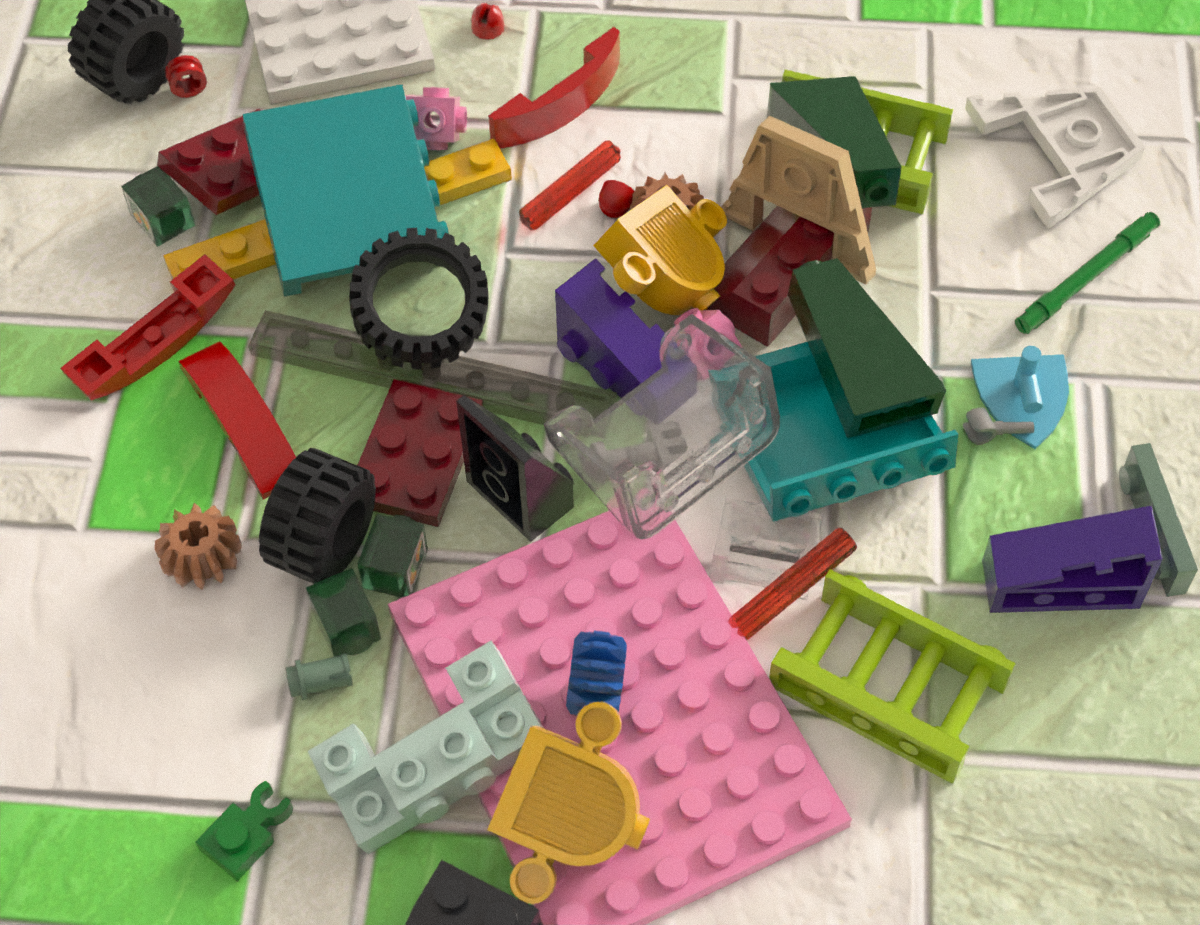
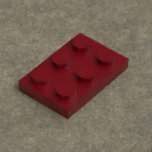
[157,109,261,215]
[357,379,484,527]

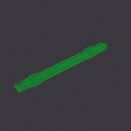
[1015,212,1161,334]

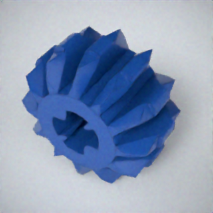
[566,630,627,715]

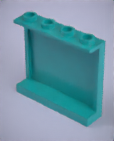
[243,84,449,297]
[710,342,959,522]

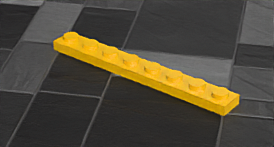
[163,138,512,280]

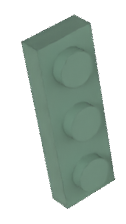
[1119,443,1198,597]

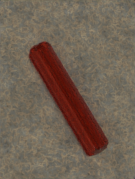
[518,140,621,231]
[728,527,857,640]

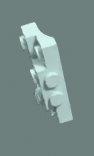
[308,641,544,854]

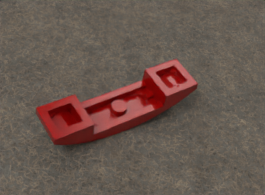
[488,27,620,149]
[60,254,235,400]
[178,341,296,500]

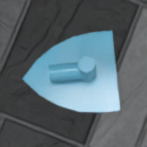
[971,346,1069,449]

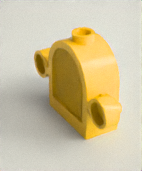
[593,185,727,315]
[487,702,650,904]

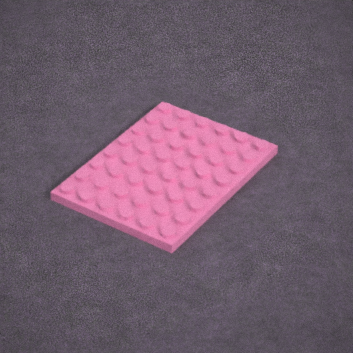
[388,490,852,925]

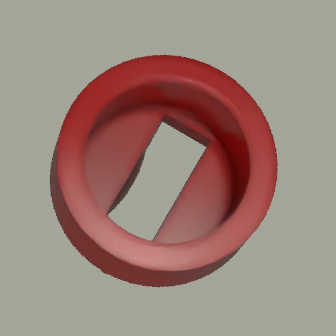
[471,2,504,40]
[598,180,635,218]

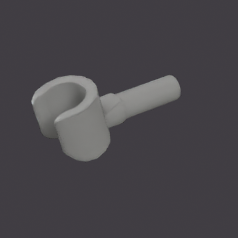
[963,408,1034,445]

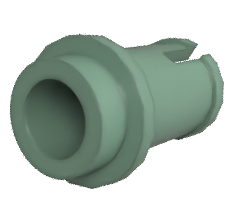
[285,653,353,700]

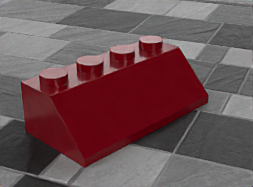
[705,206,872,347]

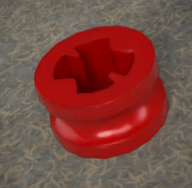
[165,55,207,98]

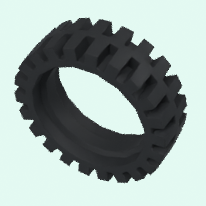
[349,227,489,370]

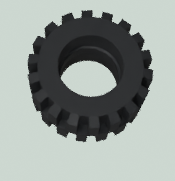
[68,0,184,104]
[259,448,376,587]

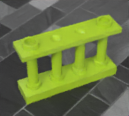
[782,69,954,215]
[769,569,1016,784]

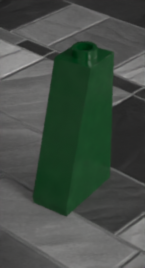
[766,76,902,208]
[787,258,946,439]

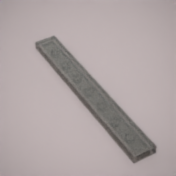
[248,310,617,440]

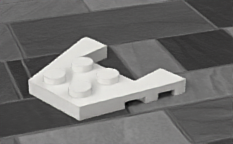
[964,87,1145,228]

